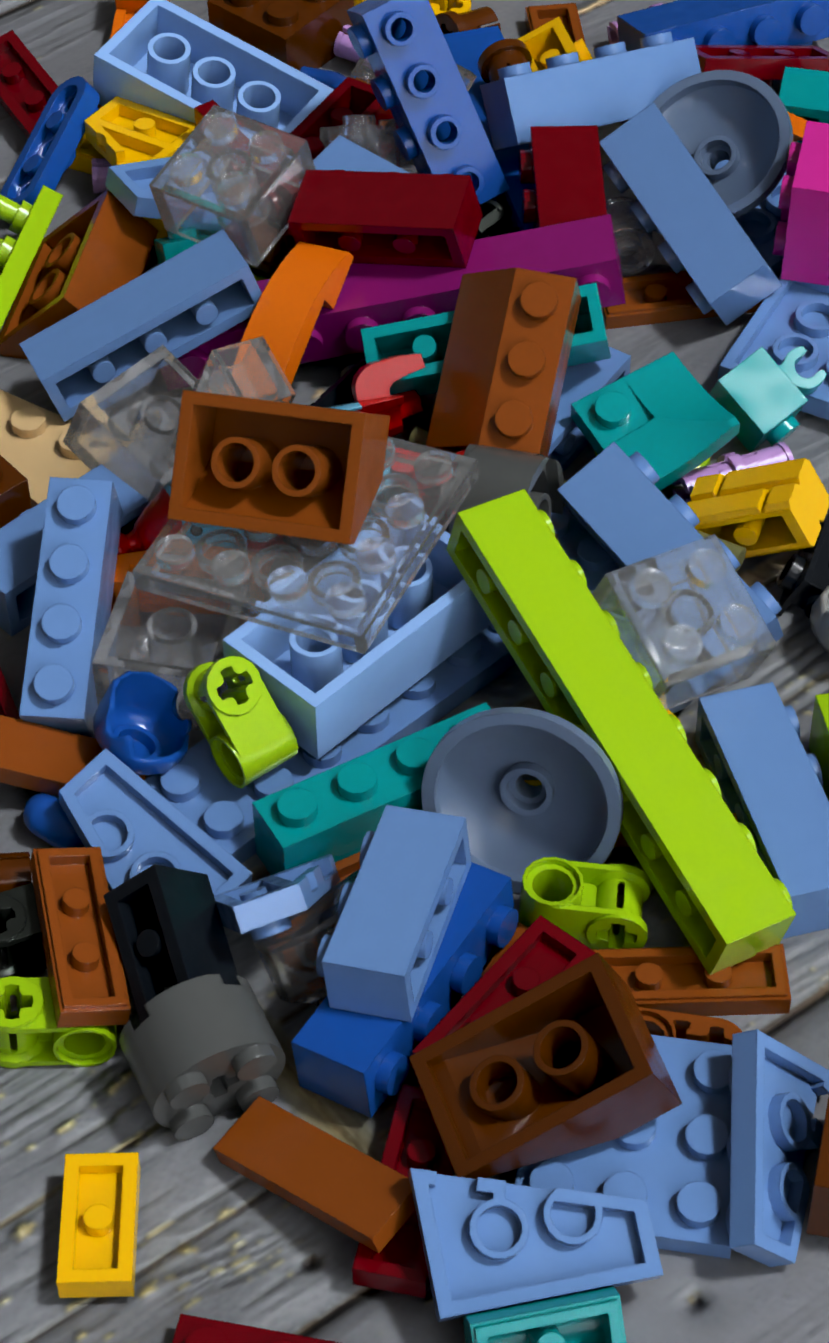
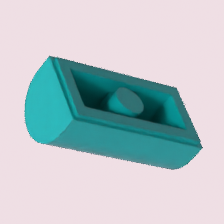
[463,1286,627,1343]

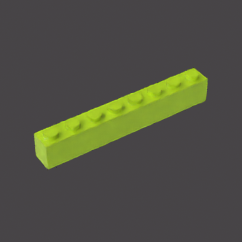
[446,489,796,975]

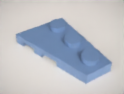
[59,748,253,896]
[725,1029,829,1267]
[408,1168,663,1322]

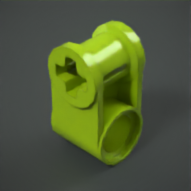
[183,656,299,789]
[518,857,651,949]
[0,976,117,1069]

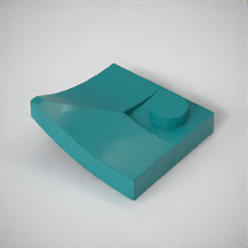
[571,351,740,491]

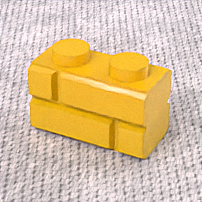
[687,458,829,558]

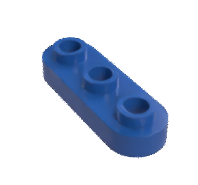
[0,76,100,205]

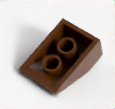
[409,952,682,1179]

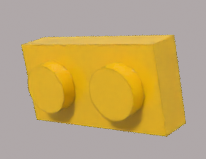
[56,1152,141,1298]

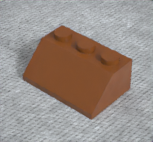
[0,189,159,359]
[425,268,581,456]
[167,390,390,545]

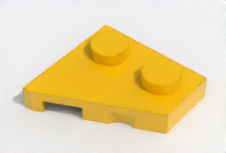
[84,96,196,166]

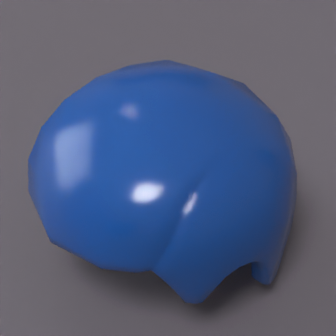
[93,671,193,776]

